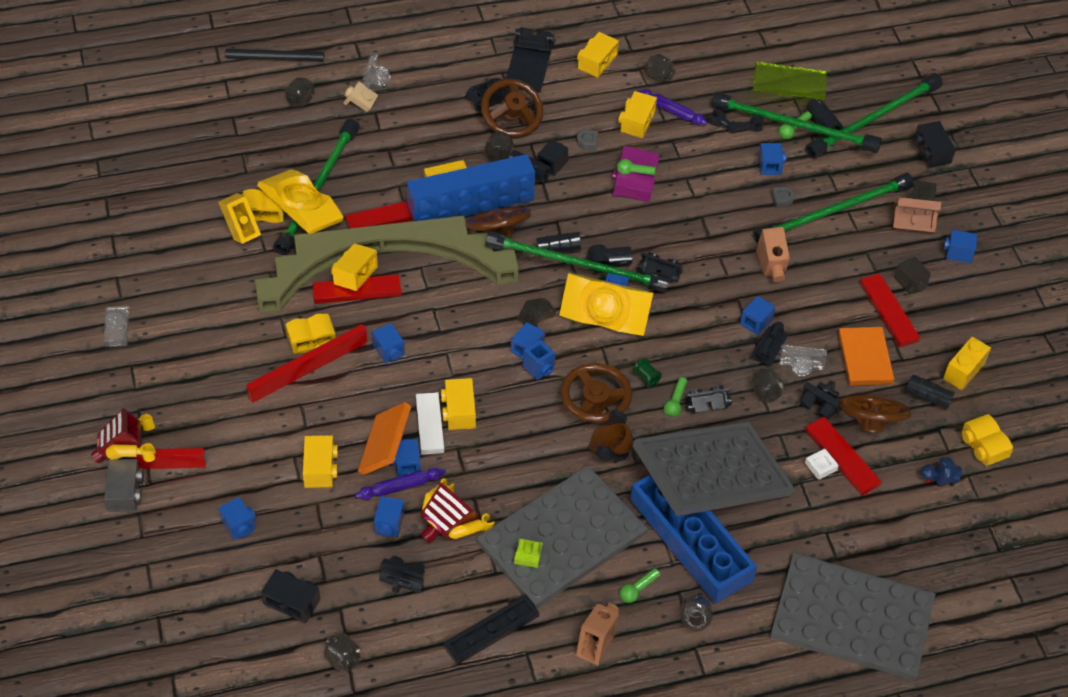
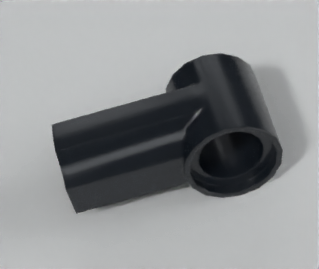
[588,244,632,273]

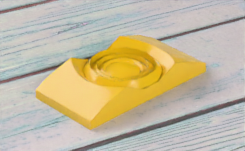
[257,169,343,234]
[559,273,654,336]

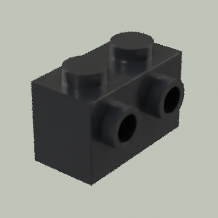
[913,121,956,168]
[261,569,321,623]

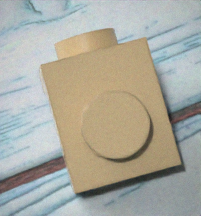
[343,81,378,112]

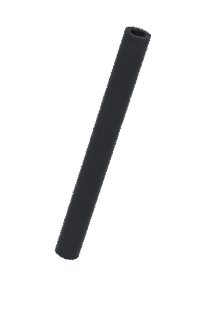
[225,48,325,62]

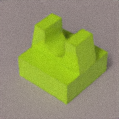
[514,539,543,568]

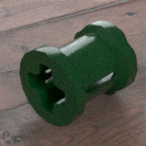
[633,358,662,388]

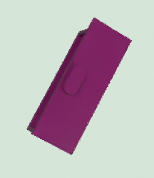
[612,146,660,202]

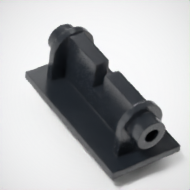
[513,27,556,52]
[637,252,683,283]
[751,321,789,366]
[683,386,732,414]

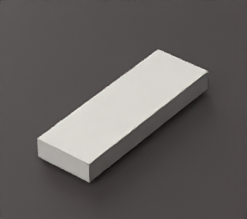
[416,392,444,455]

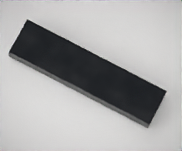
[443,595,539,665]

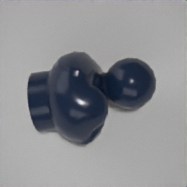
[920,457,962,486]

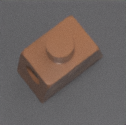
[756,227,790,282]
[576,603,619,666]

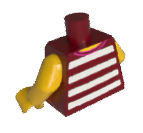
[91,408,156,463]
[420,478,495,544]

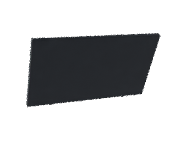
[505,46,551,93]

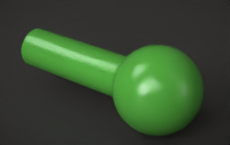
[778,111,812,139]
[617,159,656,175]
[663,377,688,417]
[619,568,660,603]

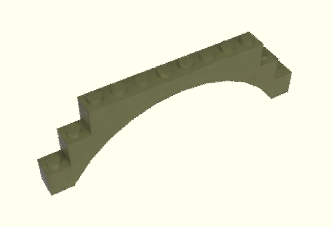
[255,216,519,313]

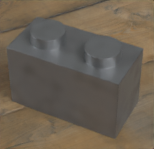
[104,459,144,512]

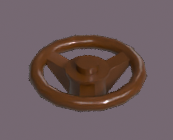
[481,79,543,138]
[466,207,531,238]
[560,362,633,423]
[839,395,911,433]

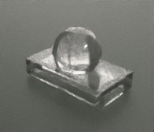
[362,54,390,91]
[104,306,130,347]
[779,345,827,377]

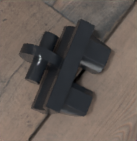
[800,381,841,420]
[379,555,425,593]

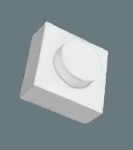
[805,449,839,480]

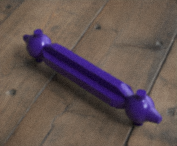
[637,89,707,125]
[355,467,446,500]

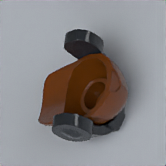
[588,410,633,461]

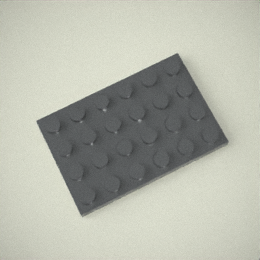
[632,422,795,516]
[477,466,648,609]
[770,553,936,681]

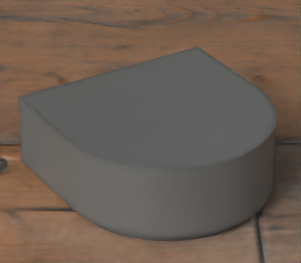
[577,130,598,150]
[771,187,795,208]

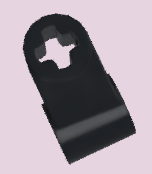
[466,78,505,112]

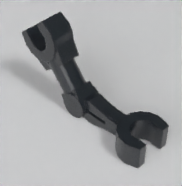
[707,109,763,134]

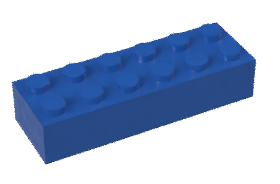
[406,154,535,221]
[630,475,757,604]

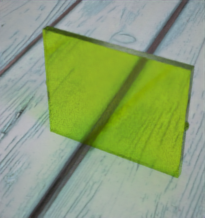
[753,62,827,100]

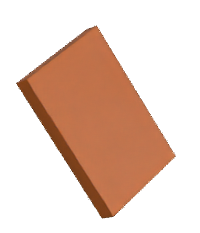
[838,327,894,386]
[358,402,411,475]

